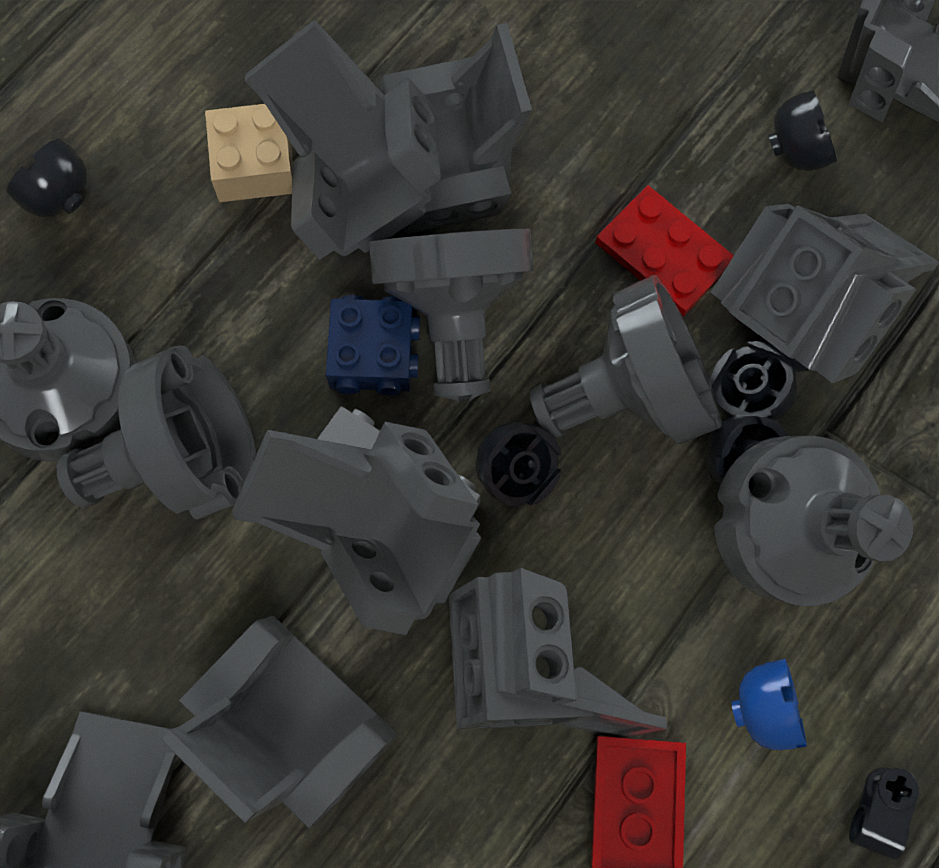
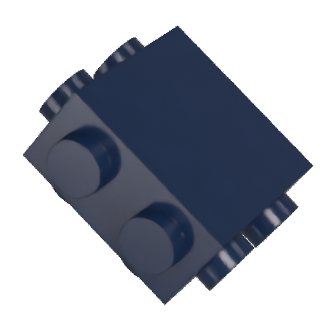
[326,295,421,396]

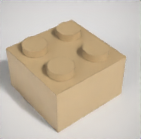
[205,104,293,202]

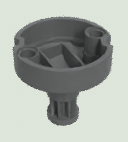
[369,229,534,401]
[530,275,722,444]
[0,298,137,462]
[56,346,256,519]
[714,436,913,606]

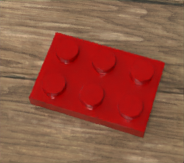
[595,185,734,317]
[590,736,686,868]

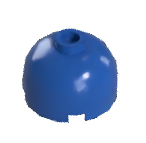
[731,659,807,750]

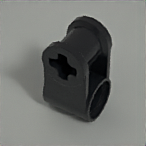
[849,767,919,860]

